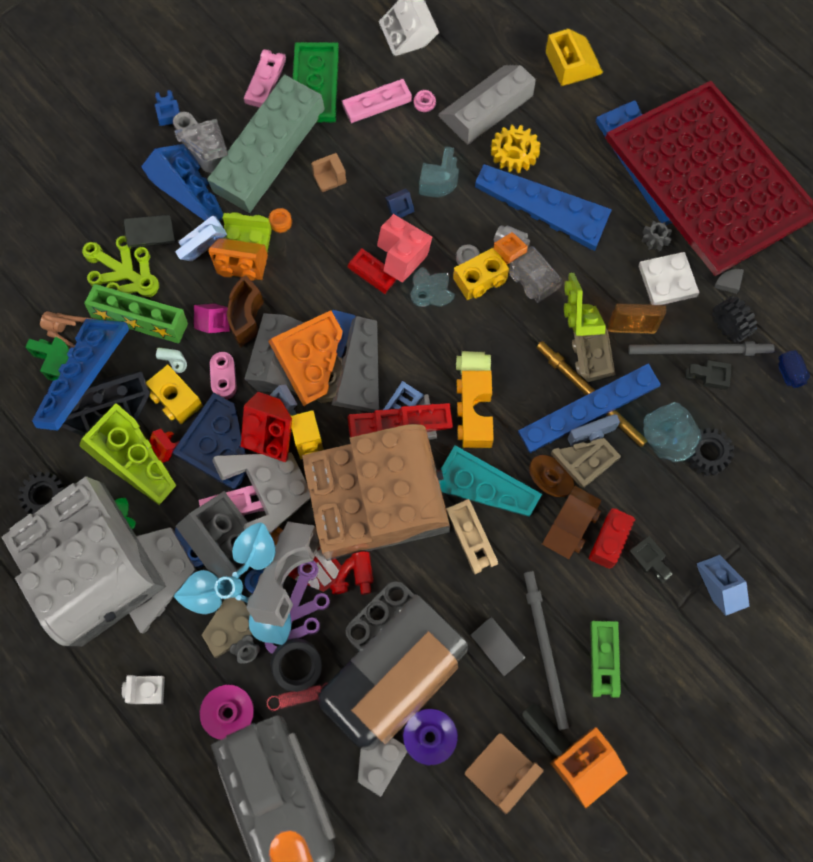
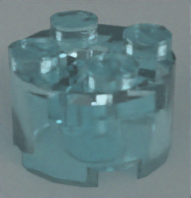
[643,402,702,462]

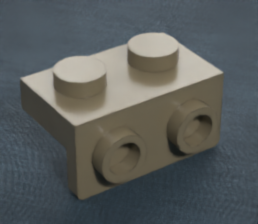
[572,328,616,382]

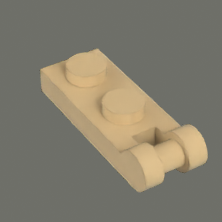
[446,499,498,574]

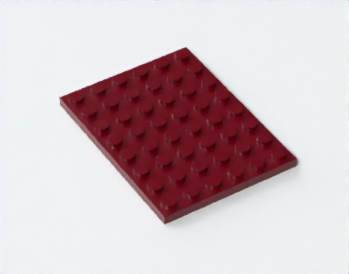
[605,81,813,276]

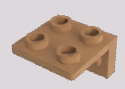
[465,734,543,814]

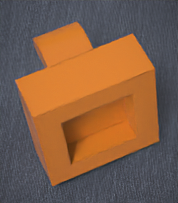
[494,232,528,265]

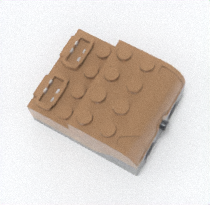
[302,424,450,561]

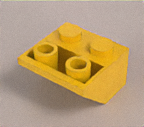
[546,29,603,86]

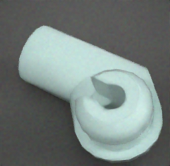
[156,347,187,373]

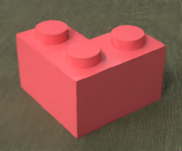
[377,214,432,283]

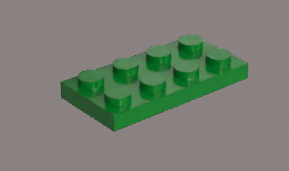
[293,43,339,122]

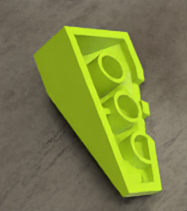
[79,403,176,505]

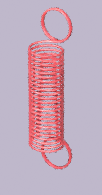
[267,683,327,710]

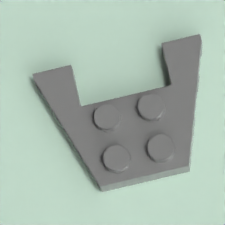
[213,453,311,534]
[129,527,197,634]

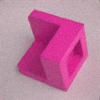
[194,304,229,333]

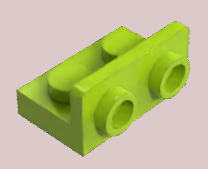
[223,212,272,251]

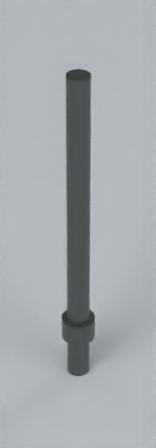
[628,341,775,356]
[524,571,569,730]

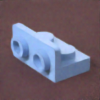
[175,216,227,261]

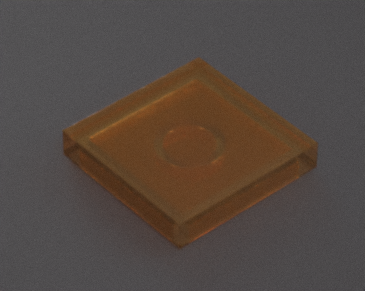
[608,304,666,334]

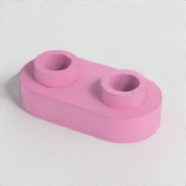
[210,352,237,400]

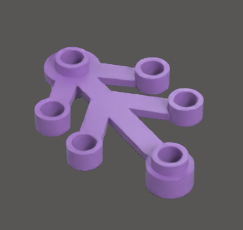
[265,560,330,654]

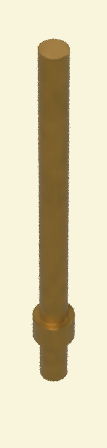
[536,341,648,447]

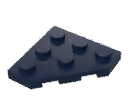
[172,393,247,490]

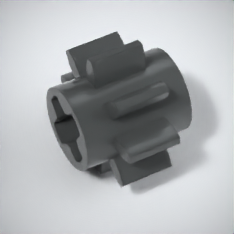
[642,221,672,251]

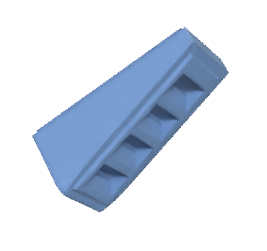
[383,381,424,410]

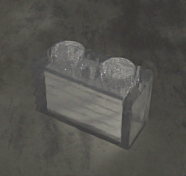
[509,246,562,303]

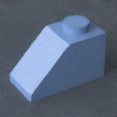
[697,555,750,615]

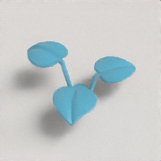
[174,523,291,645]

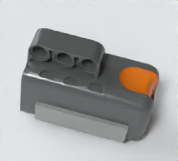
[211,715,336,862]

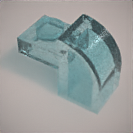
[419,147,459,197]

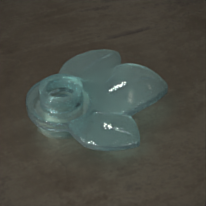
[411,267,455,307]

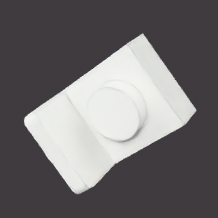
[122,675,165,704]

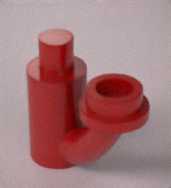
[329,551,374,595]

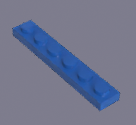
[518,364,661,453]

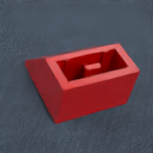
[240,392,292,462]

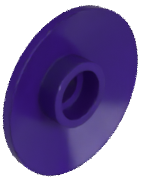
[403,709,457,765]

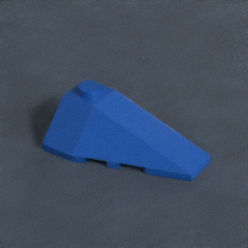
[141,144,223,221]

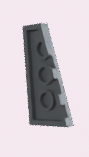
[332,316,379,413]

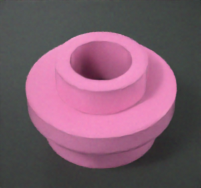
[414,90,436,112]

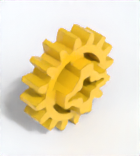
[491,125,540,173]

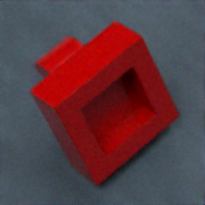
[149,429,179,463]

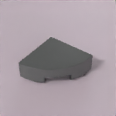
[714,269,744,294]

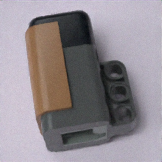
[317,582,468,751]

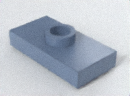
[568,414,620,446]

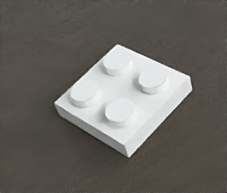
[639,252,699,307]

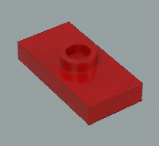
[347,248,397,294]

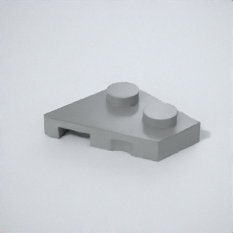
[358,738,407,797]

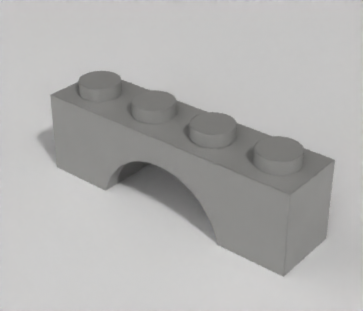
[246,522,320,627]

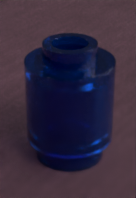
[778,350,810,388]

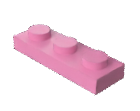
[342,79,412,123]

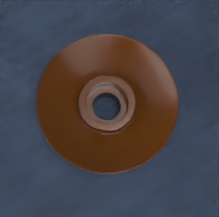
[529,455,574,497]

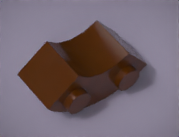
[227,275,264,348]
[542,486,602,559]

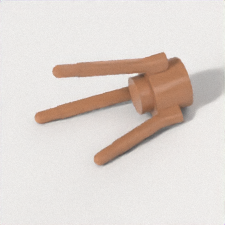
[40,311,97,348]

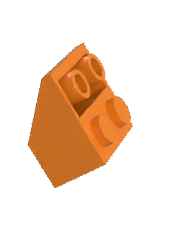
[209,238,268,281]
[550,727,627,808]

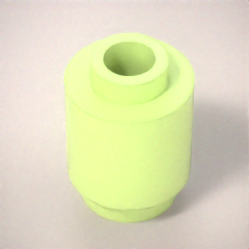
[456,351,491,375]

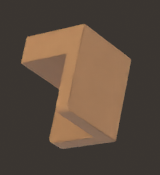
[311,153,346,192]

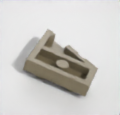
[551,438,621,489]
[202,598,253,658]

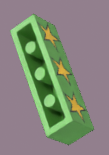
[84,284,188,344]

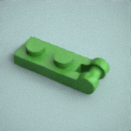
[590,621,620,698]

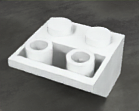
[379,0,439,56]

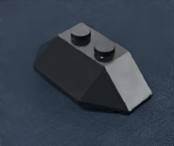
[60,371,150,436]

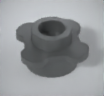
[229,635,260,664]

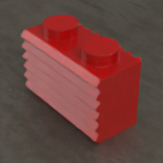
[588,508,635,569]

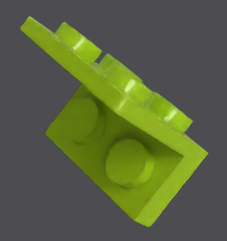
[564,273,606,336]

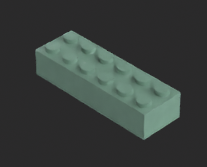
[207,75,325,213]

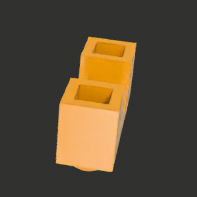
[457,371,494,448]

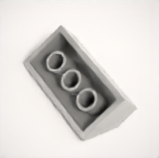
[439,65,536,145]

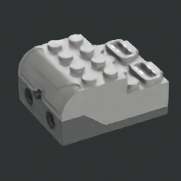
[2,476,166,647]

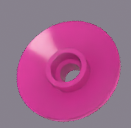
[200,685,254,740]

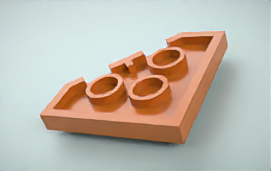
[268,310,343,406]

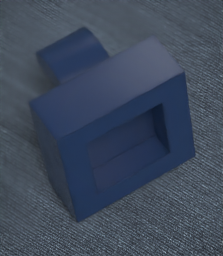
[385,189,415,218]

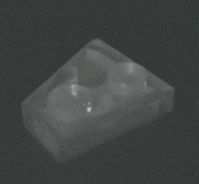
[174,119,228,161]

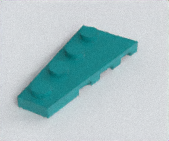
[439,445,542,517]

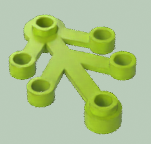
[82,236,159,297]

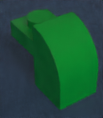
[25,337,70,381]

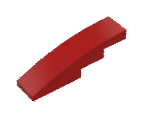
[348,403,453,438]

